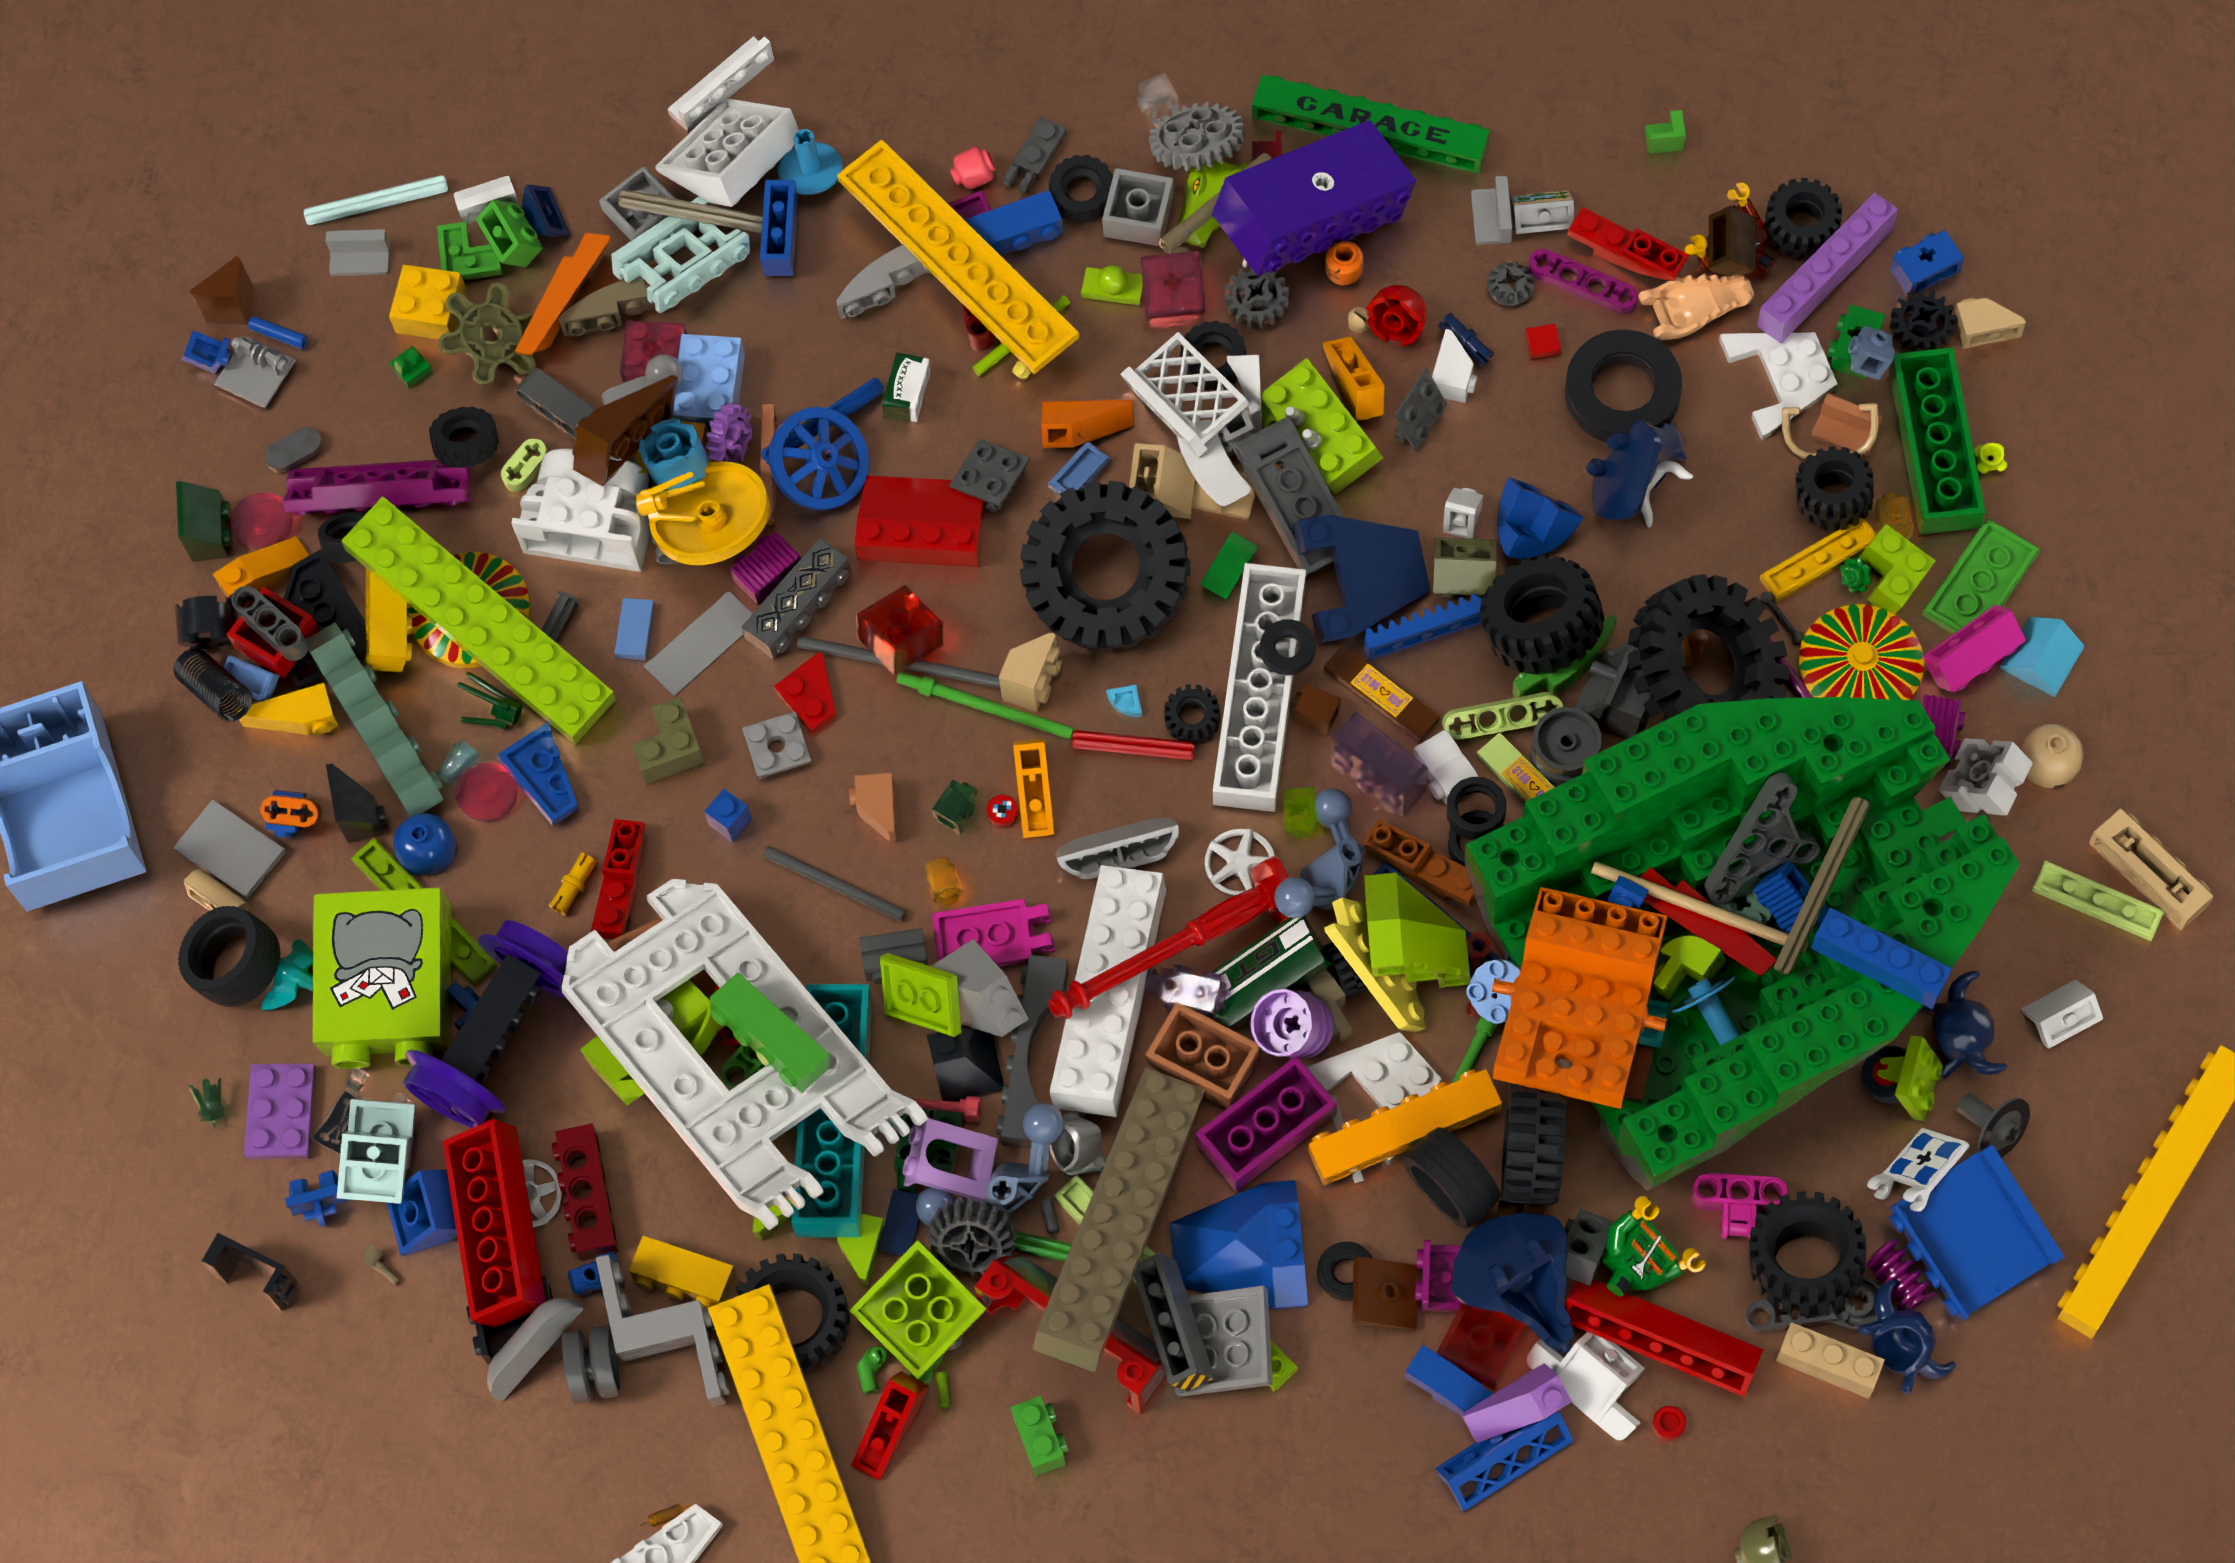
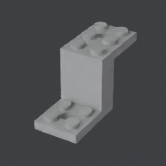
[596,1255,730,1407]

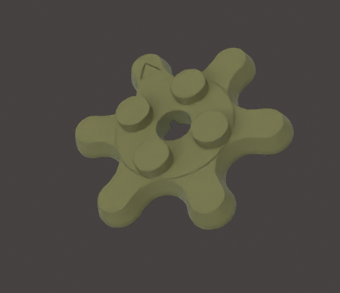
[438,283,536,385]

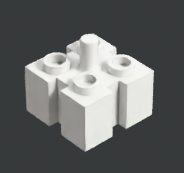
[1939,738,2033,815]

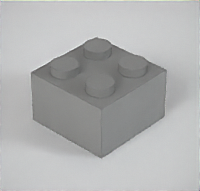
[1102,168,1174,247]

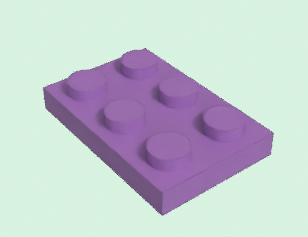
[244,1064,316,1159]

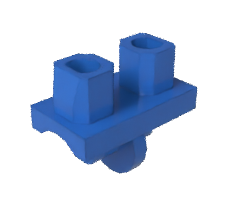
[285,1170,350,1227]

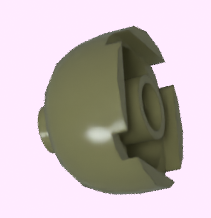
[1735,1515,1793,1563]

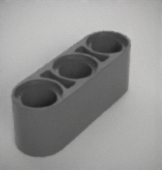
[231,586,308,661]

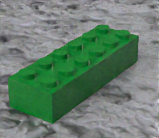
[1889,347,1986,535]

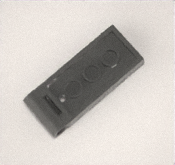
[1233,417,1344,577]

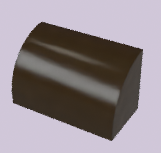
[1708,205,1756,275]

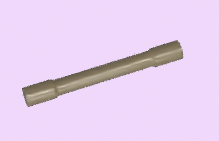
[1159,153,1272,254]

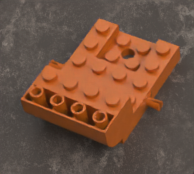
[1492,887,1667,1109]

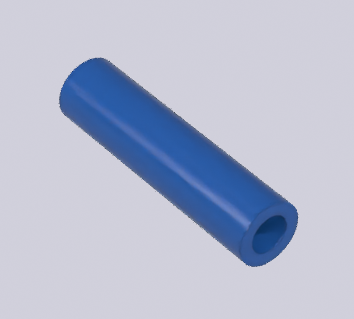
[248,316,308,350]

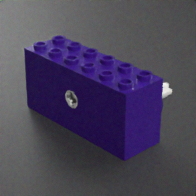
[1212,120,1416,276]

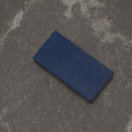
[878,1189,920,1258]

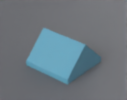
[2000,617,2085,697]

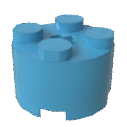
[639,419,708,491]

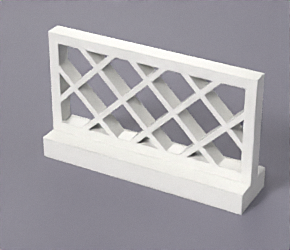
[1120,332,1250,457]

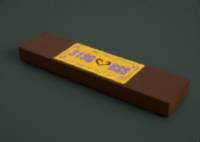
[1324,644,1440,742]

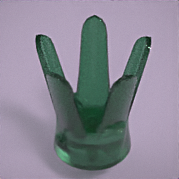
[188,1078,225,1127]

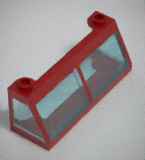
[975,1251,1166,1414]

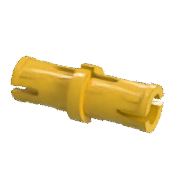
[549,852,598,916]

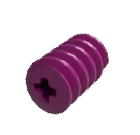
[1867,1238,1936,1310]

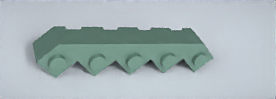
[306,623,444,816]

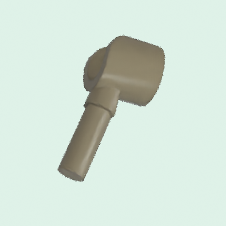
[362,1245,400,1285]

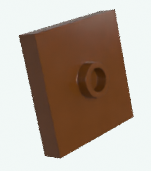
[1352,1256,1417,1331]

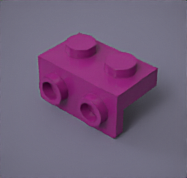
[1415,1240,1461,1313]

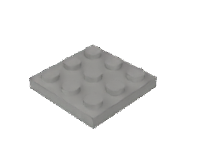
[1175,1286,1273,1397]

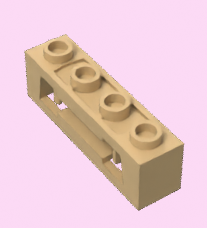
[2089,808,2213,931]

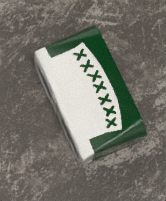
[882,352,931,423]

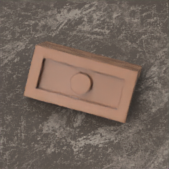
[1811,393,1884,458]

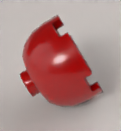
[1367,284,1428,346]

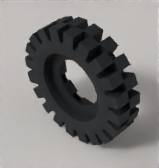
[1020,481,1190,651]
[1628,574,1789,722]

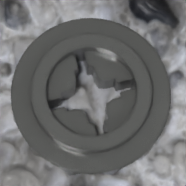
[1487,260,1535,306]

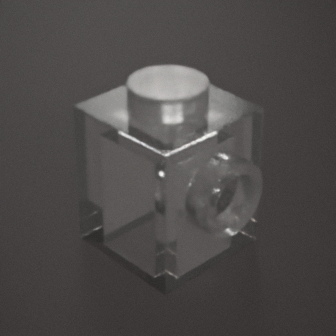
[1136,72,1179,125]

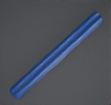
[761,378,884,465]

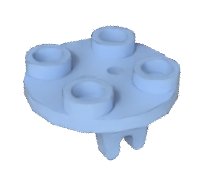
[1466,959,1521,1024]

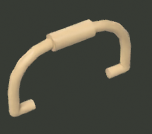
[1782,403,1879,460]

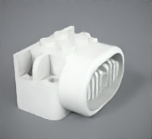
[511,449,651,572]

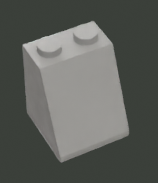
[931,939,1029,1037]

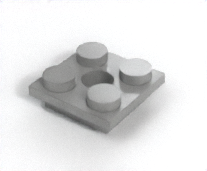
[742,711,811,779]

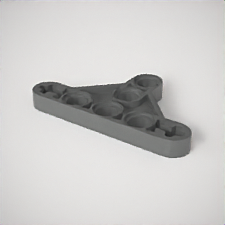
[1704,773,1820,904]

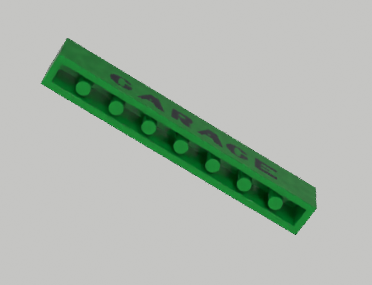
[1252,75,1490,174]

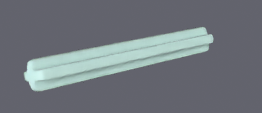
[304,175,448,225]

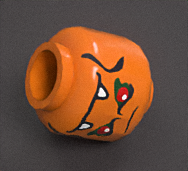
[1325,241,1363,285]

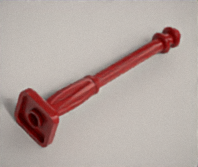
[1048,856,1290,1019]

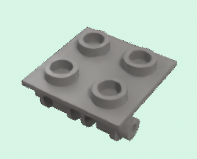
[214,336,296,408]

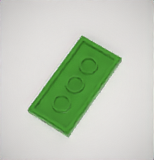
[1922,518,2040,634]

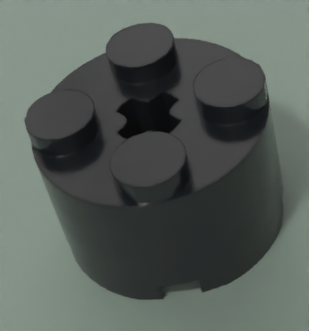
[175,596,238,653]

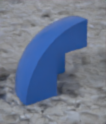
[1498,477,1584,559]

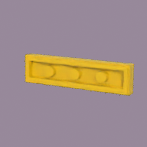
[1760,518,1876,603]

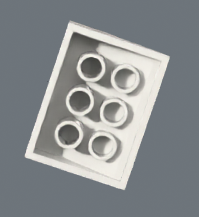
[655,98,799,207]

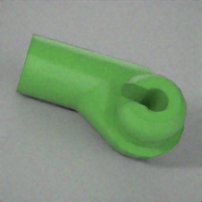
[857,1345,887,1395]

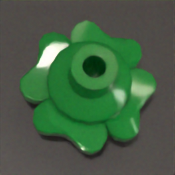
[1840,557,1872,592]

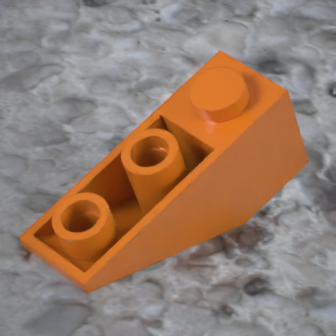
[1041,400,1134,448]

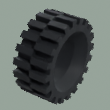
[1749,1191,1866,1316]
[733,1253,850,1375]

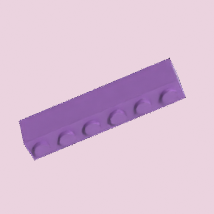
[1757,192,1898,344]

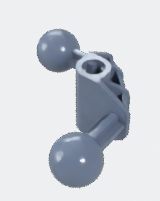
[1274,788,1365,918]
[916,1103,1064,1226]

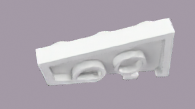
[611,1504,723,1563]

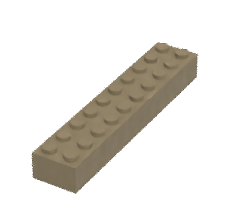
[1032,1067,1205,1373]

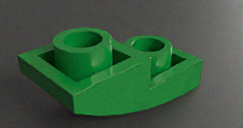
[1200,531,1259,600]

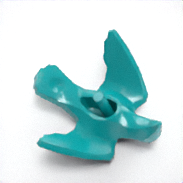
[261,939,313,1011]

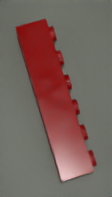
[1565,1279,1764,1397]

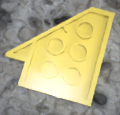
[1324,897,1426,1033]

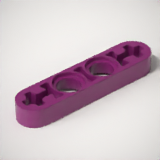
[1528,249,1638,314]

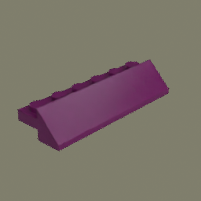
[283,459,471,515]

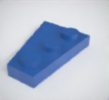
[497,722,578,826]

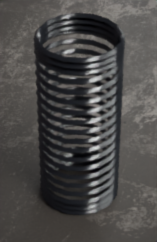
[174,648,252,722]

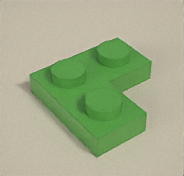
[437,222,503,280]

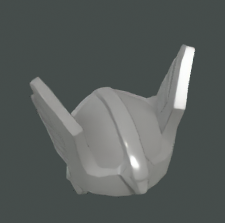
[1050,1111,1107,1175]

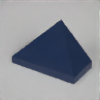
[521,185,571,238]

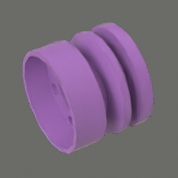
[1251,989,1334,1059]

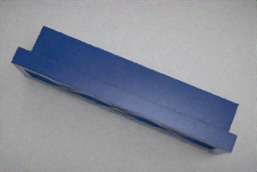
[1435,1410,1574,1511]

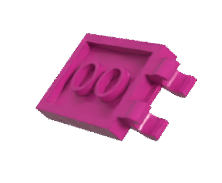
[932,899,1055,967]

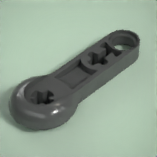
[1746,1276,1880,1333]

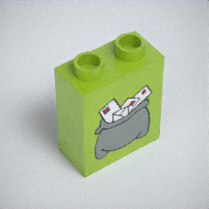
[313,888,451,1069]

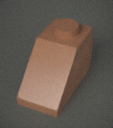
[849,773,897,842]

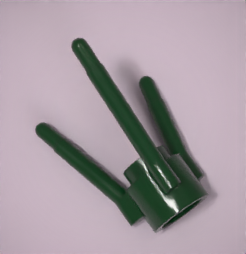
[457,672,523,730]

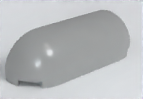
[1055,818,1179,879]
[487,1298,584,1401]

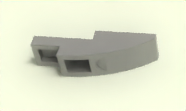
[836,245,931,320]

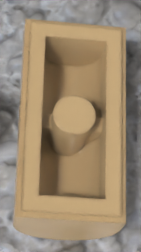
[184,869,249,911]

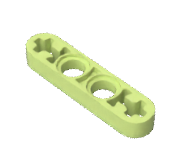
[1442,692,1564,740]

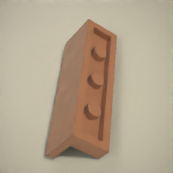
[740,404,778,527]

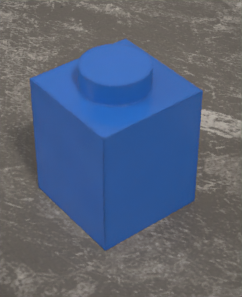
[704,788,752,842]

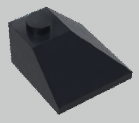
[326,763,388,843]
[927,1028,1004,1102]

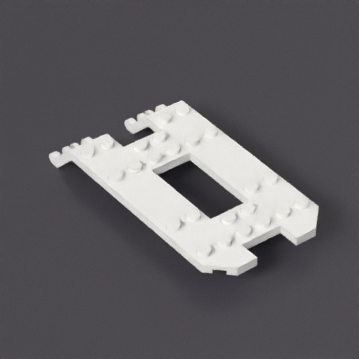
[562,879,928,1230]

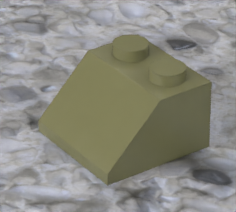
[1433,537,1496,599]

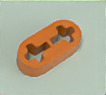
[260,795,322,827]

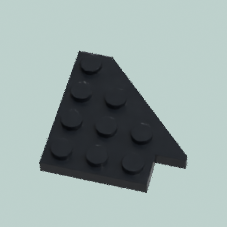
[261,549,366,690]

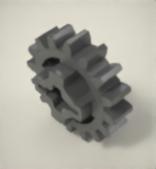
[1224,267,1289,329]

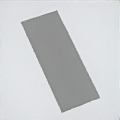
[643,591,753,696]

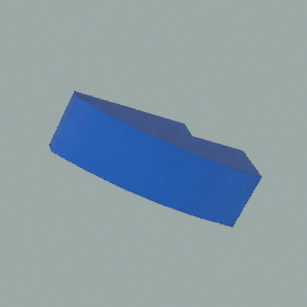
[1405,1345,1493,1416]

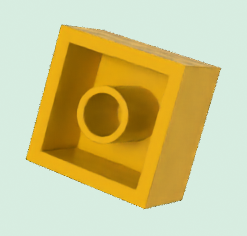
[389,264,467,340]

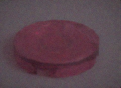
[231,492,293,550]
[454,762,518,823]

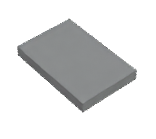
[173,799,286,900]

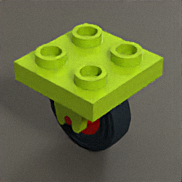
[1861,1035,1942,1121]

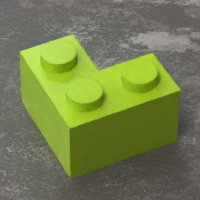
[1859,524,1936,614]

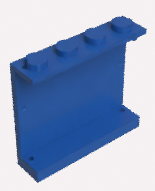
[1888,1145,2065,1320]

